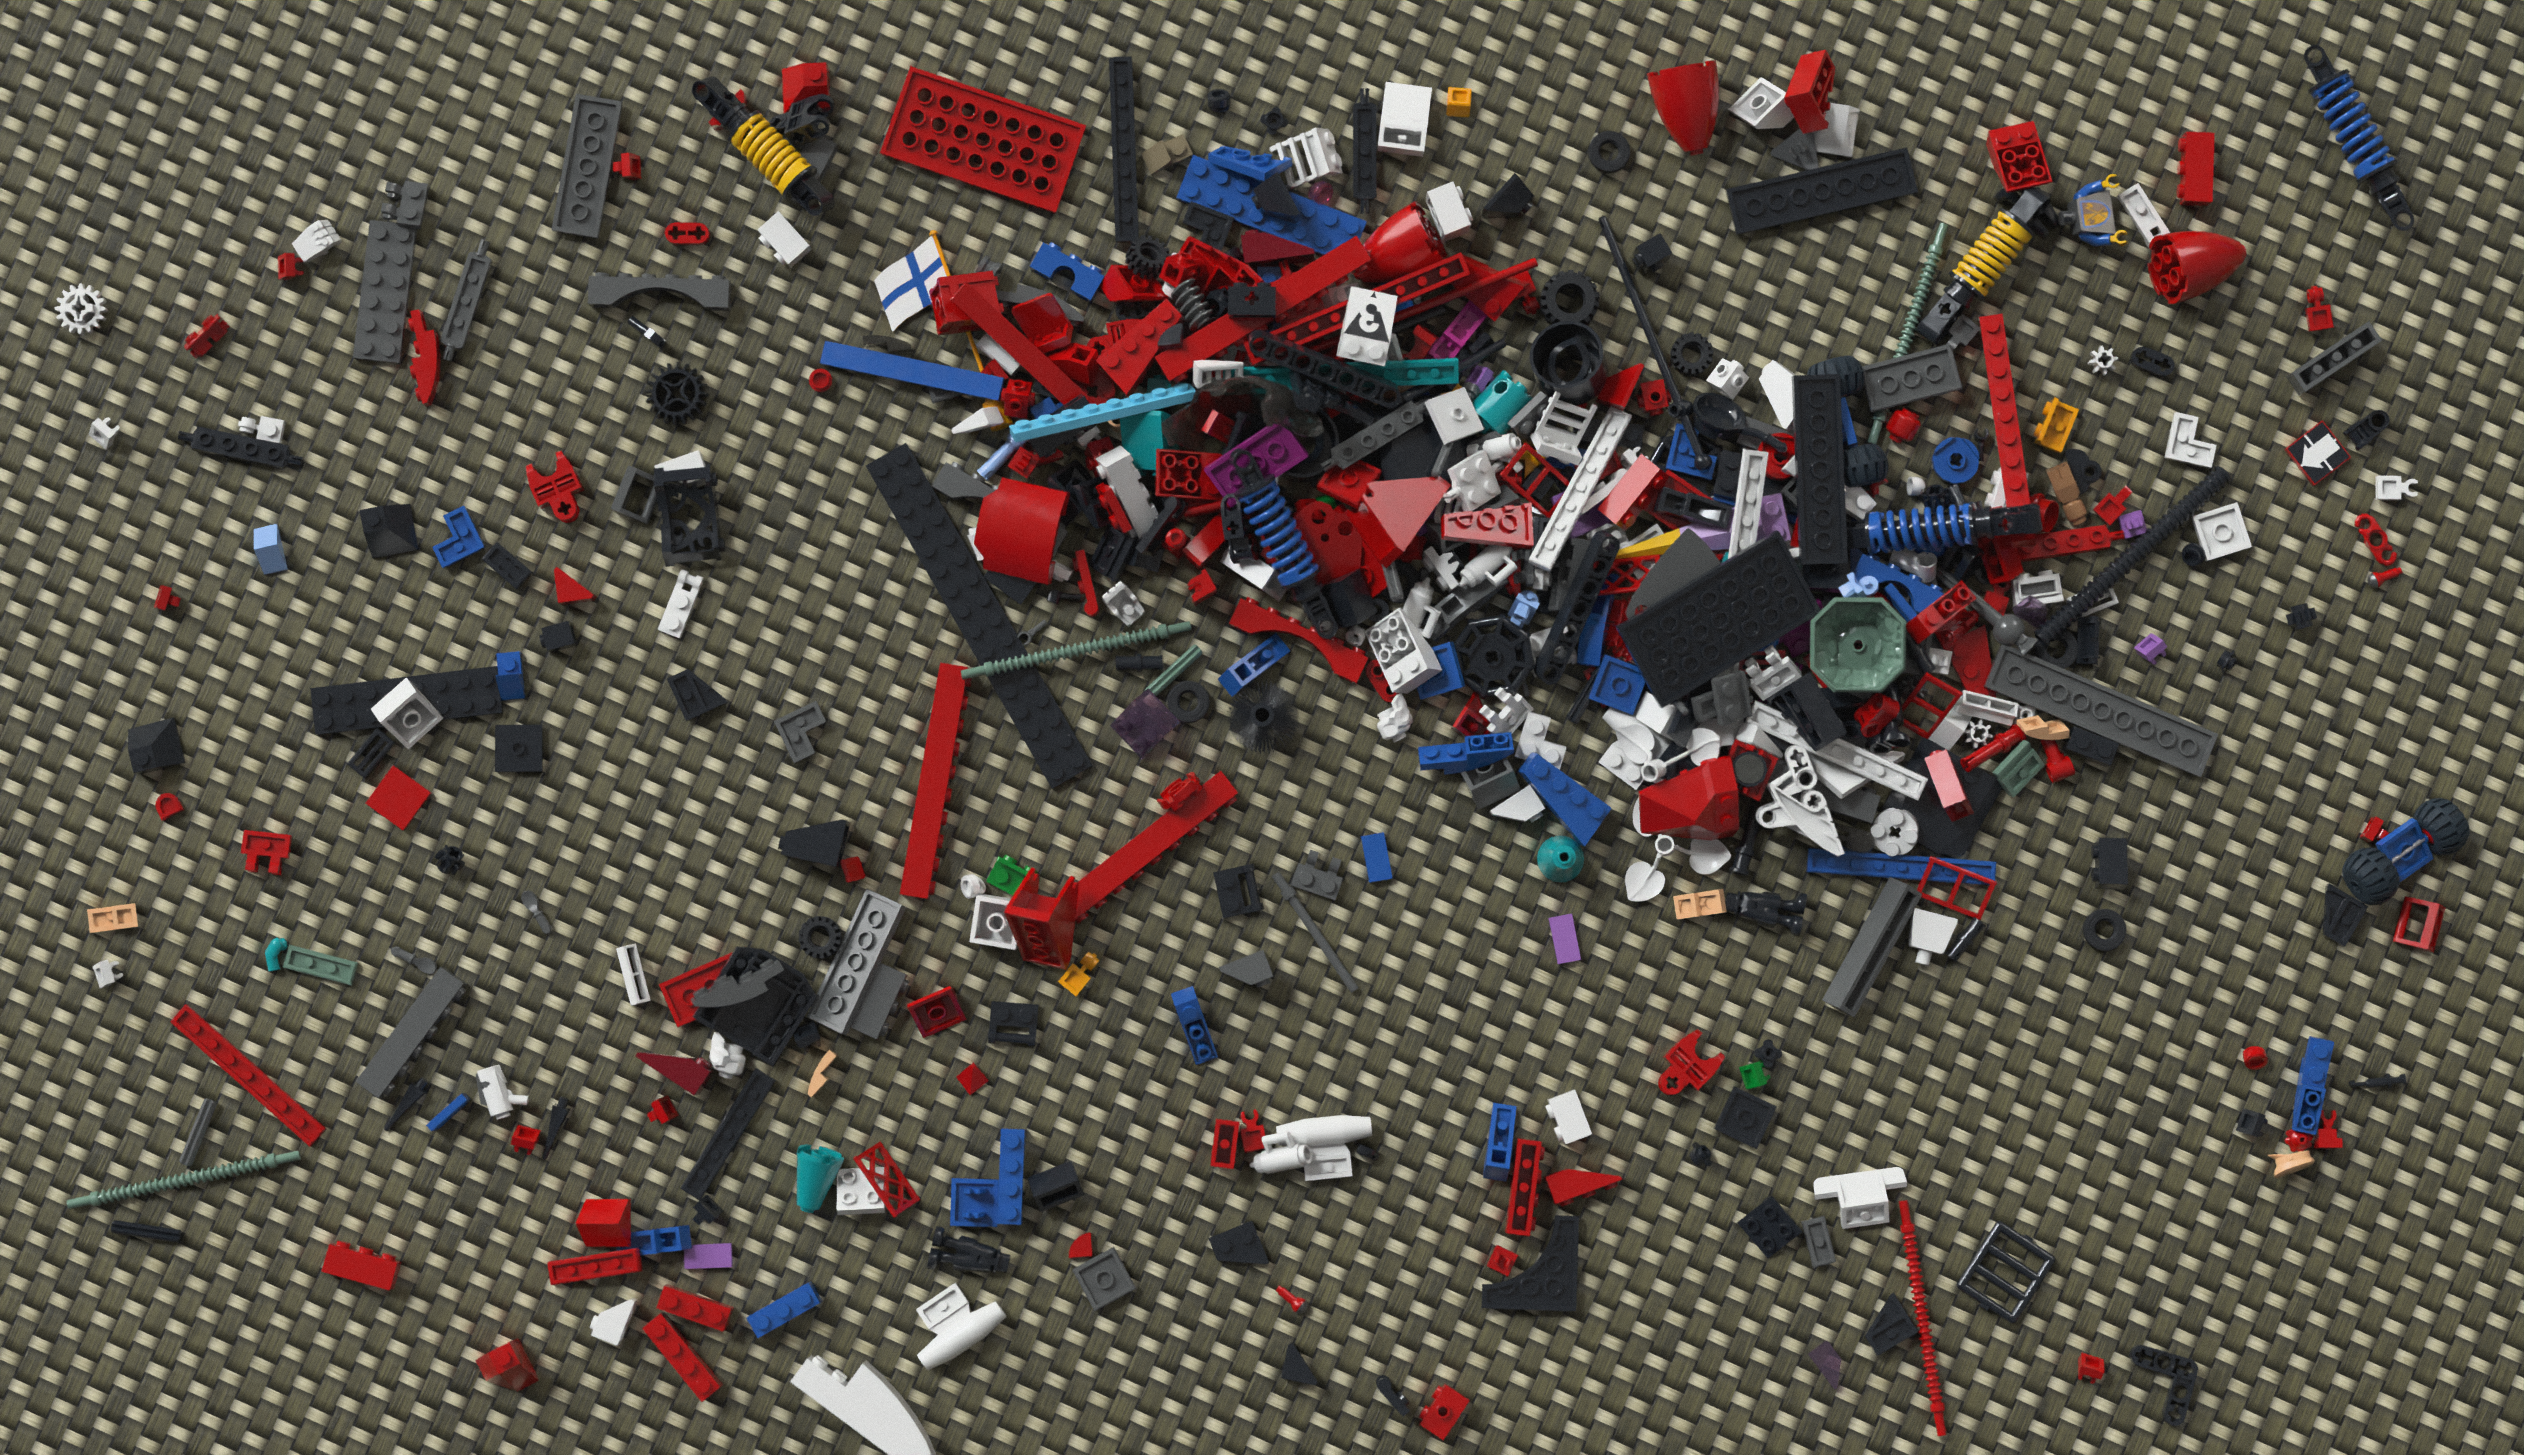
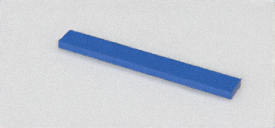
[820,341,1005,402]
[1806,848,1996,885]

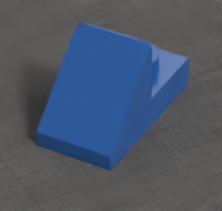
[496,651,525,701]

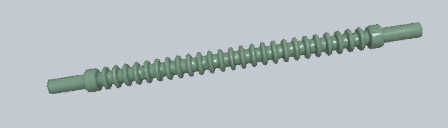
[1867,223,1948,444]
[961,621,1191,680]
[67,1150,301,1209]

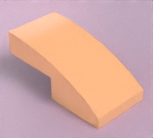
[2016,715,2070,740]
[1673,889,1727,919]
[87,903,138,933]
[808,1050,838,1097]

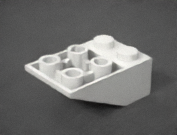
[1377,82,1432,157]
[1364,608,1442,694]

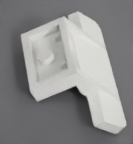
[1813,1167,1907,1229]

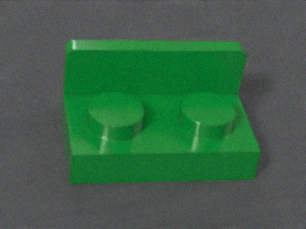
[986,855,1041,895]

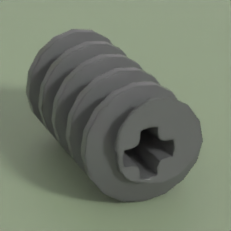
[1171,279,1218,332]

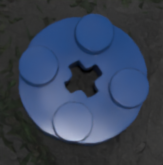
[1931,437,1979,485]

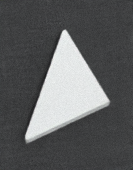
[1791,747,1905,799]

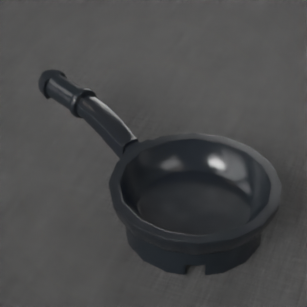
[1691,393,1787,453]

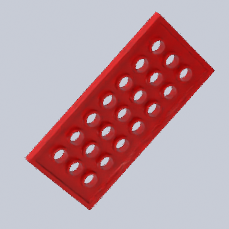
[880,66,1086,214]

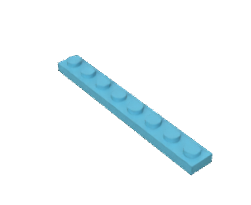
[1009,383,1197,442]

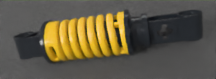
[692,76,835,216]
[1916,187,2051,345]

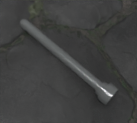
[1431,382,1480,478]

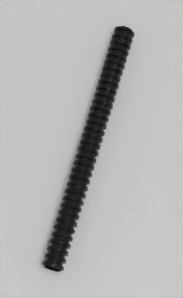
[2034,466,2231,647]

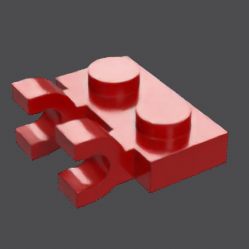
[241,830,292,875]

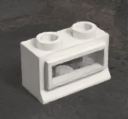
[2010,570,2064,609]

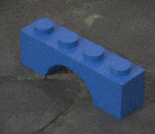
[1852,553,1944,615]
[997,1128,1026,1225]

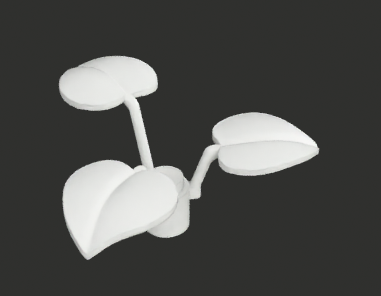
[1615,724,1721,783]
[1625,797,1731,902]

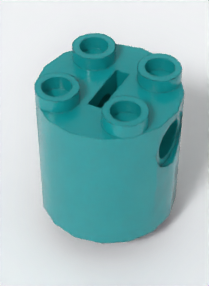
[1472,370,1533,436]

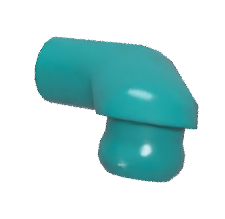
[265,938,287,972]

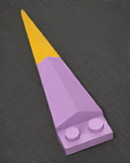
[1615,493,1792,559]

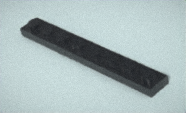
[1109,56,1139,243]

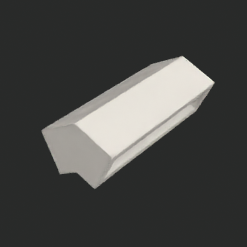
[1954,690,2018,726]

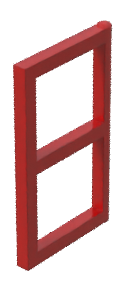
[1500,443,1570,518]
[1902,672,1963,739]
[1917,856,1997,920]

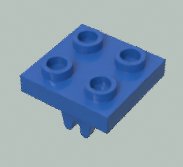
[950,1178,999,1227]

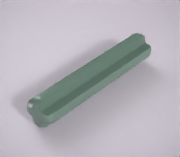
[1145,645,1202,698]

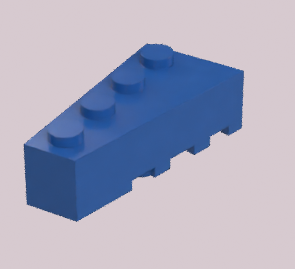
[1518,752,1612,846]

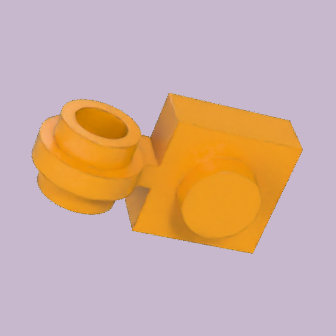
[1058,952,1100,996]

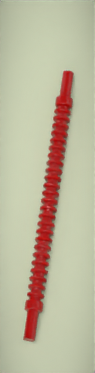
[1898,1200,1947,1436]

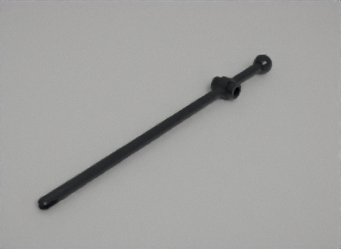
[1598,215,1712,471]

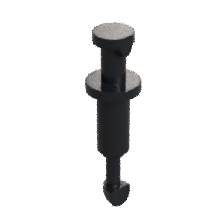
[2349,1073,2407,1089]

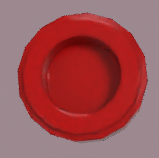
[2243,1046,2268,1070]

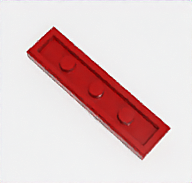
[547,1247,642,1285]

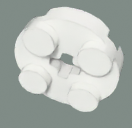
[1871,808,1919,856]

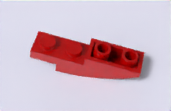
[408,309,441,407]

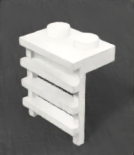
[1269,128,1343,190]
[1530,391,1597,465]

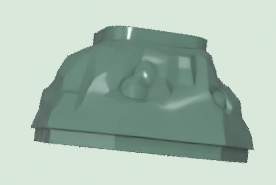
[1810,597,1906,693]

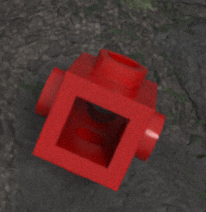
[1159,252,1200,288]
[1001,379,1036,419]
[1636,379,1672,416]
[1084,436,1116,477]

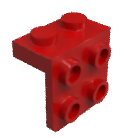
[1012,293,1074,355]

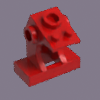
[1402,325,1440,360]

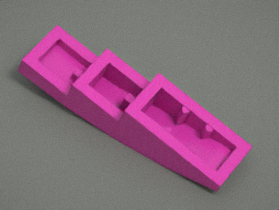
[1425,300,1487,359]

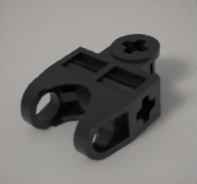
[769,94,835,148]
[1221,494,1260,564]

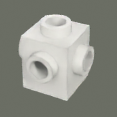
[1706,358,1749,400]

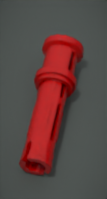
[1960,724,2026,772]

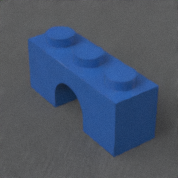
[1030,242,1104,304]
[746,1281,823,1338]

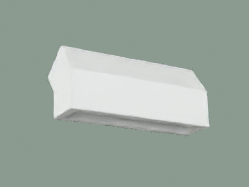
[616,943,650,1006]

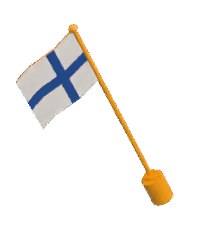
[874,230,1013,432]

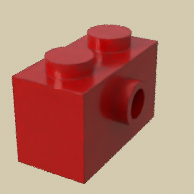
[1418,1383,1470,1440]

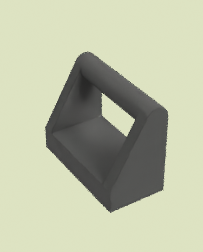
[611,465,657,524]

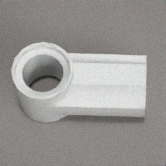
[1889,548,1937,583]

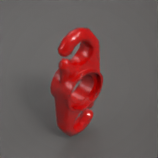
[2354,513,2397,566]

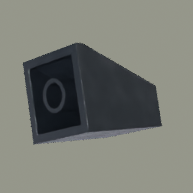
[778,819,851,868]

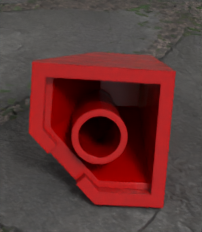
[475,1338,539,1391]

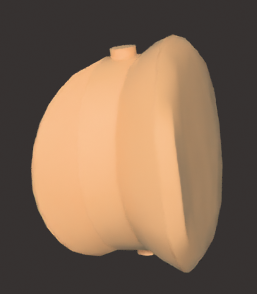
[2268,1150,2315,1179]

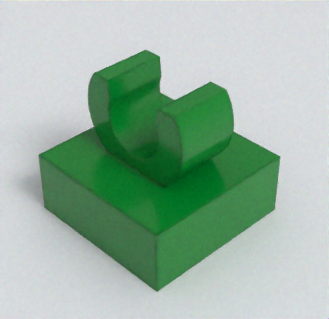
[1739,1061,1770,1090]

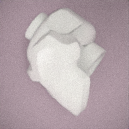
[1377,693,1413,743]
[709,1032,746,1079]

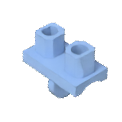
[1838,572,1879,598]
[1507,590,1540,629]

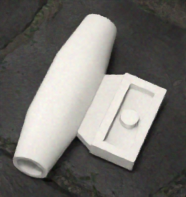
[1599,707,1672,790]
[1276,1115,1372,1181]
[916,1283,1007,1370]

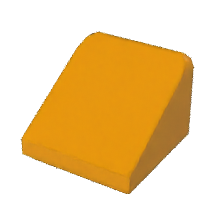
[1446,87,1471,117]

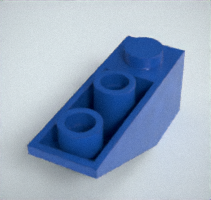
[1171,986,1218,1065]

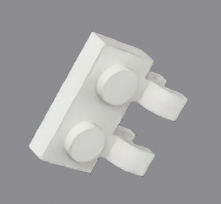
[1745,645,1802,701]
[1479,687,1534,734]

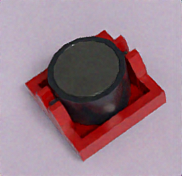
[1727,739,1778,802]

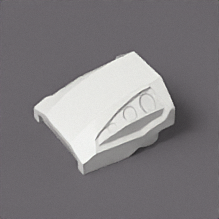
[1814,103,1860,158]

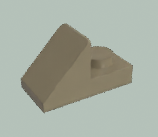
[1141,134,1193,175]

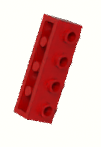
[1505,1138,1545,1236]

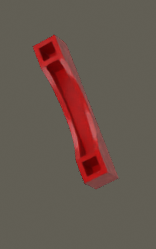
[1229,597,1368,684]

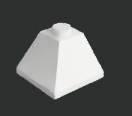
[1728,77,1794,129]

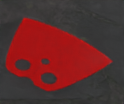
[1260,501,1362,584]

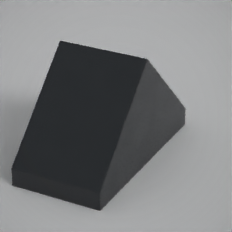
[1281,1341,1318,1385]

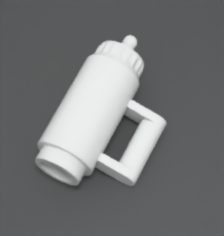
[1459,545,1518,587]
[1403,577,1441,638]
[1249,1131,1312,1174]

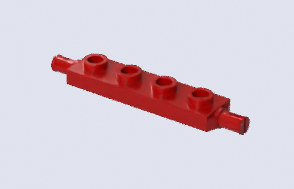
[2016,525,2125,562]

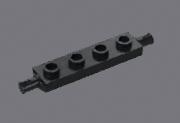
[1353,88,1376,214]
[178,426,304,470]

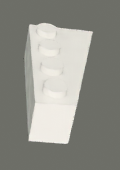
[1096,446,1159,541]

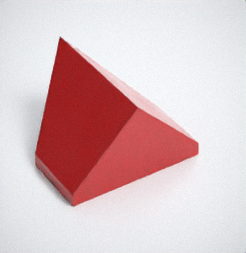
[1451,691,1491,736]

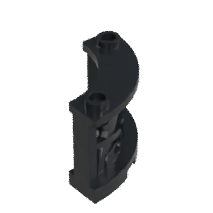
[654,464,726,567]

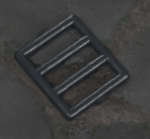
[1956,1221,2056,1324]

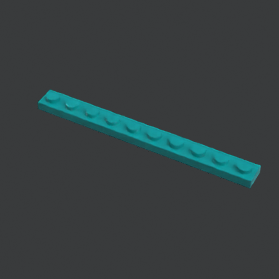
[1223,358,1459,393]

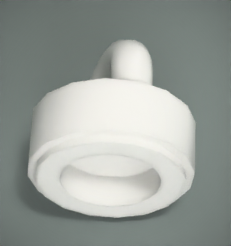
[961,874,986,899]

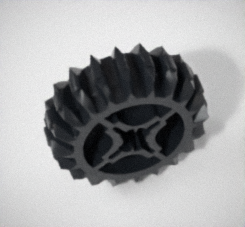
[645,362,709,426]

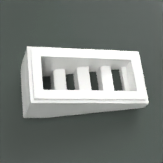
[1193,360,1244,389]
[952,406,1004,434]
[1736,722,1783,759]

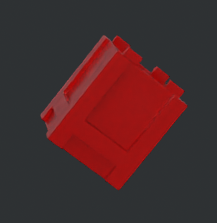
[929,271,1004,336]

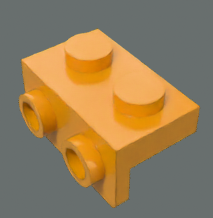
[2033,397,2079,453]

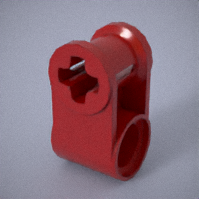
[1854,693,1900,737]

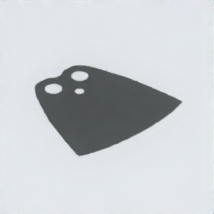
[1626,527,1721,619]

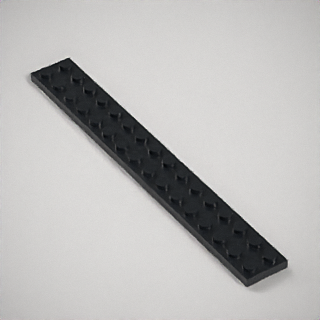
[866,443,1093,789]

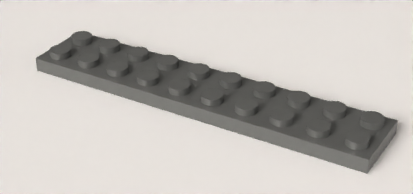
[1984,643,2218,778]

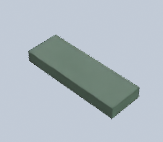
[283,945,358,985]

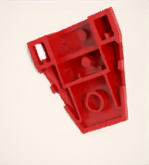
[1178,236,1264,303]
[1639,755,1739,841]

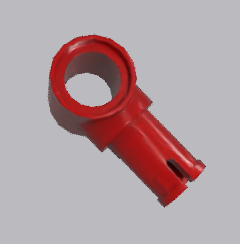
[2040,739,2075,783]

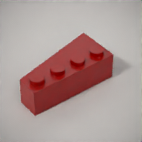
[1096,298,1185,398]

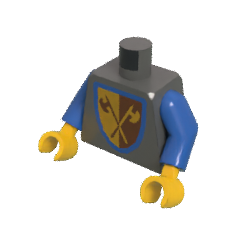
[2058,174,2128,247]

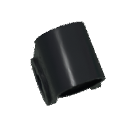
[2343,410,2390,451]

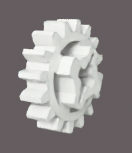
[55,283,108,335]

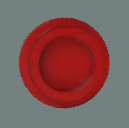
[809,369,832,392]

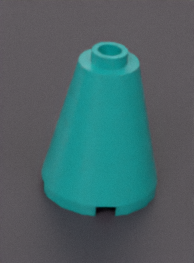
[1537,836,1584,882]
[797,1144,844,1213]

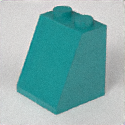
[1120,411,1183,477]

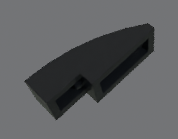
[1653,487,1733,529]

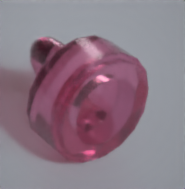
[1308,180,1333,205]

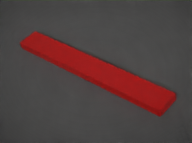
[950,282,1098,405]
[170,1004,327,1147]

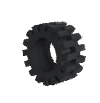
[1125,235,1171,279]
[1670,332,1714,376]
[798,916,842,959]

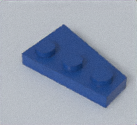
[1208,146,1292,182]

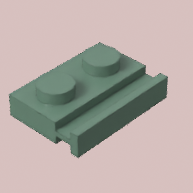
[1992,740,2045,798]

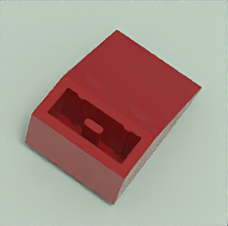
[1986,121,2053,193]
[1155,449,1223,503]

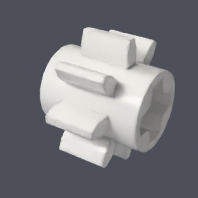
[2087,346,2118,376]
[1964,719,1993,749]

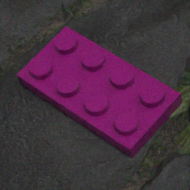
[1204,416,1309,507]

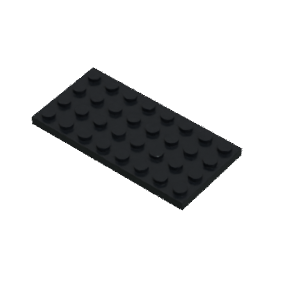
[1616,530,1821,709]

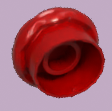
[2029,493,2059,534]

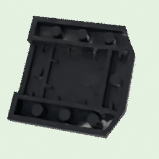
[1372,394,1470,486]
[1881,737,2003,856]
[692,946,817,1066]

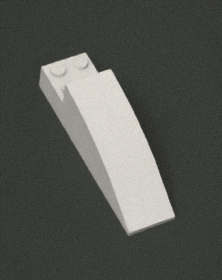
[790,1355,936,1455]

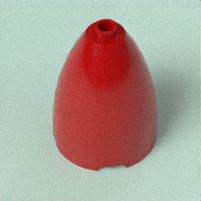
[1647,60,1719,156]
[1353,201,1447,283]
[2147,231,2247,304]

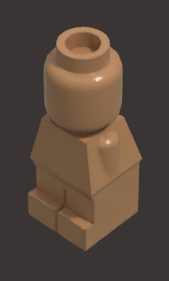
[2046,461,2087,525]

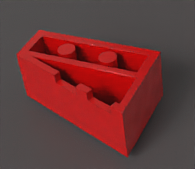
[1452,254,1529,322]

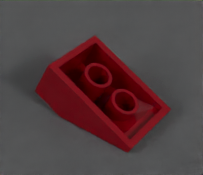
[1241,230,1315,270]
[635,1052,715,1095]

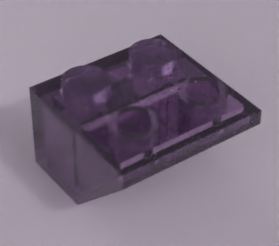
[1110,689,1180,759]

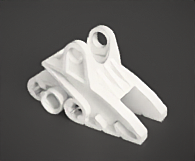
[1755,745,1845,856]

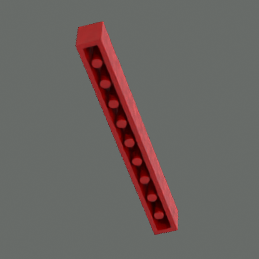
[1155,235,1371,384]
[1243,252,1470,366]
[1979,313,2036,549]
[900,663,972,900]
[1075,771,1238,924]

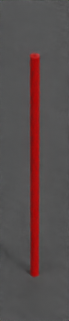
[1297,258,1538,361]

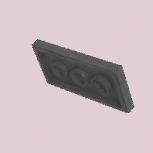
[1862,344,1963,413]

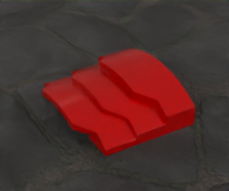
[974,477,1070,585]

